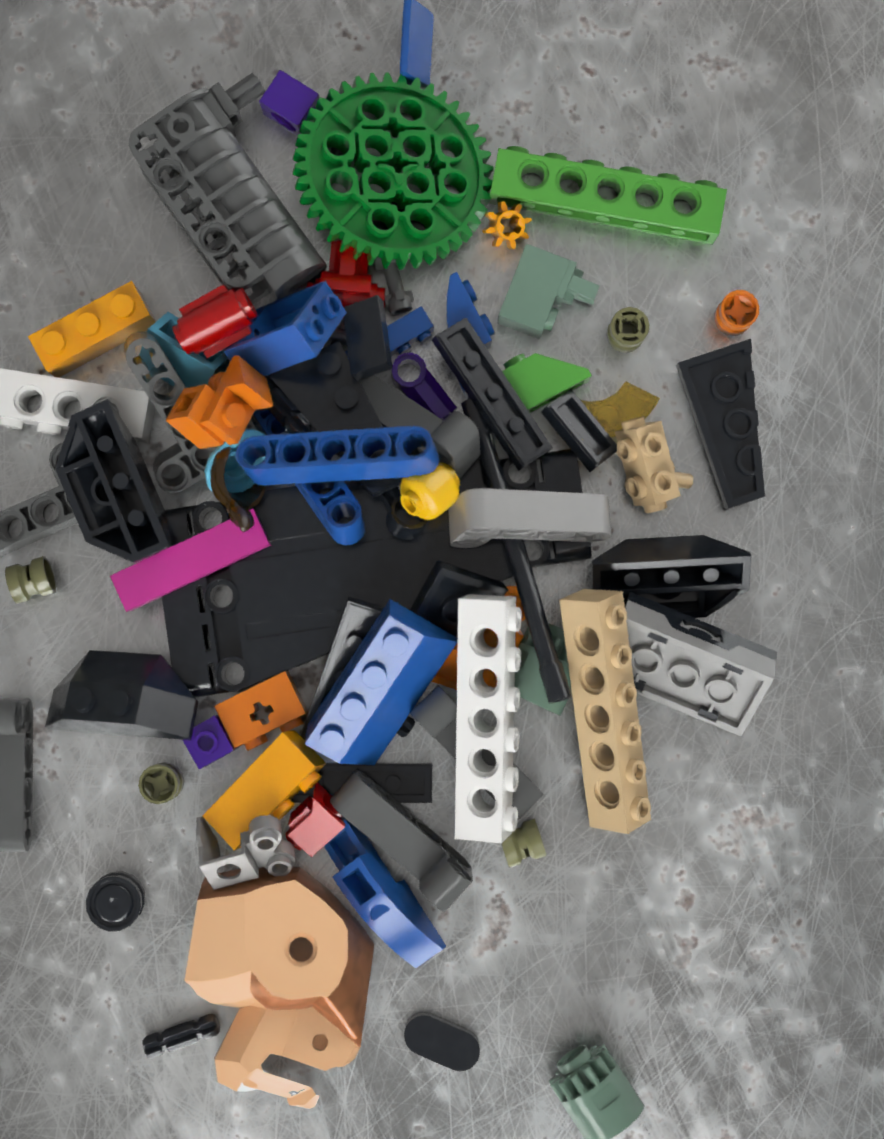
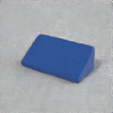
[400,0,434,88]

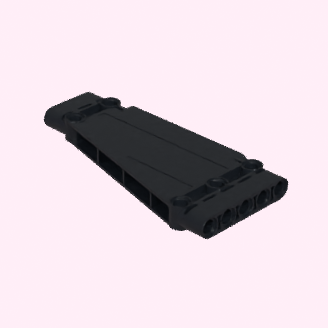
[162,449,592,698]

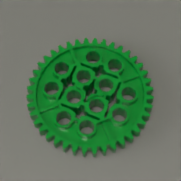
[292,72,494,270]

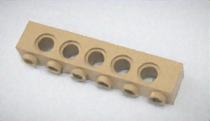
[559,589,651,834]

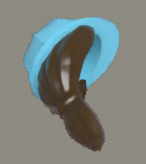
[205,429,266,532]

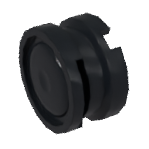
[86,871,145,932]

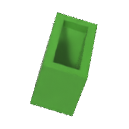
[502,353,592,413]

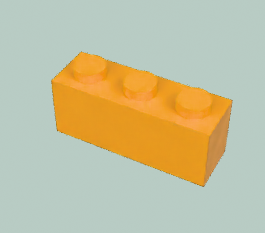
[28,281,156,378]
[203,730,326,850]

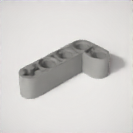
[448,488,611,548]

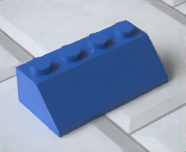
[305,599,458,765]

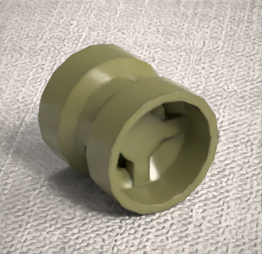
[607,307,650,353]
[5,556,57,604]
[138,762,184,804]
[501,819,546,868]

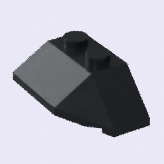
[55,399,172,563]
[591,535,752,618]
[45,650,199,740]

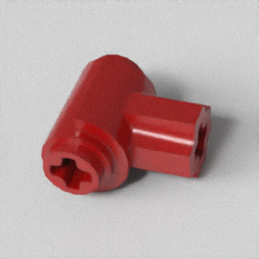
[307,240,386,320]
[172,284,258,358]

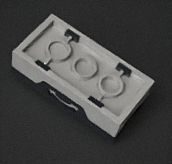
[624,592,777,736]

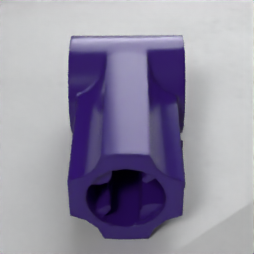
[391,353,457,420]

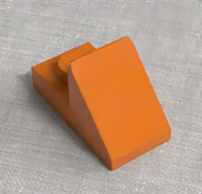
[200,355,273,445]

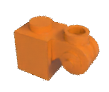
[165,371,225,449]

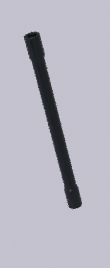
[461,398,572,704]

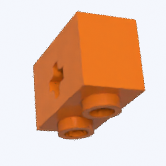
[214,671,308,751]

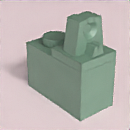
[497,243,599,339]

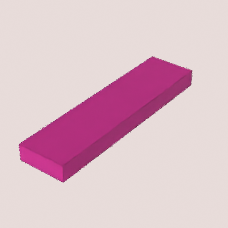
[110,509,271,612]

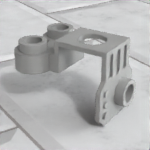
[196,815,295,890]

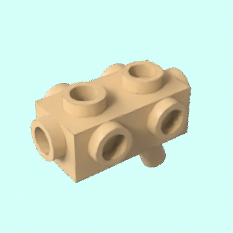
[615,416,693,513]

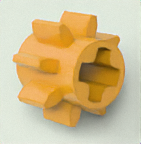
[482,201,532,249]

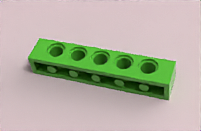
[489,146,727,244]

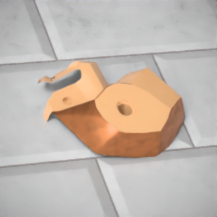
[185,867,374,1109]

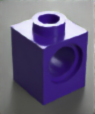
[259,70,320,136]
[183,715,239,770]

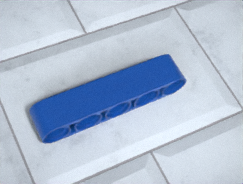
[251,408,365,545]
[236,426,440,485]

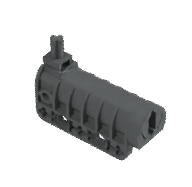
[129,72,327,304]

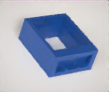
[224,281,347,376]

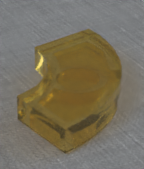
[556,381,660,438]

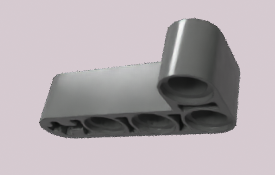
[124,331,216,493]
[359,375,480,479]
[0,443,78,557]
[410,685,544,820]
[0,698,33,852]
[330,770,473,912]

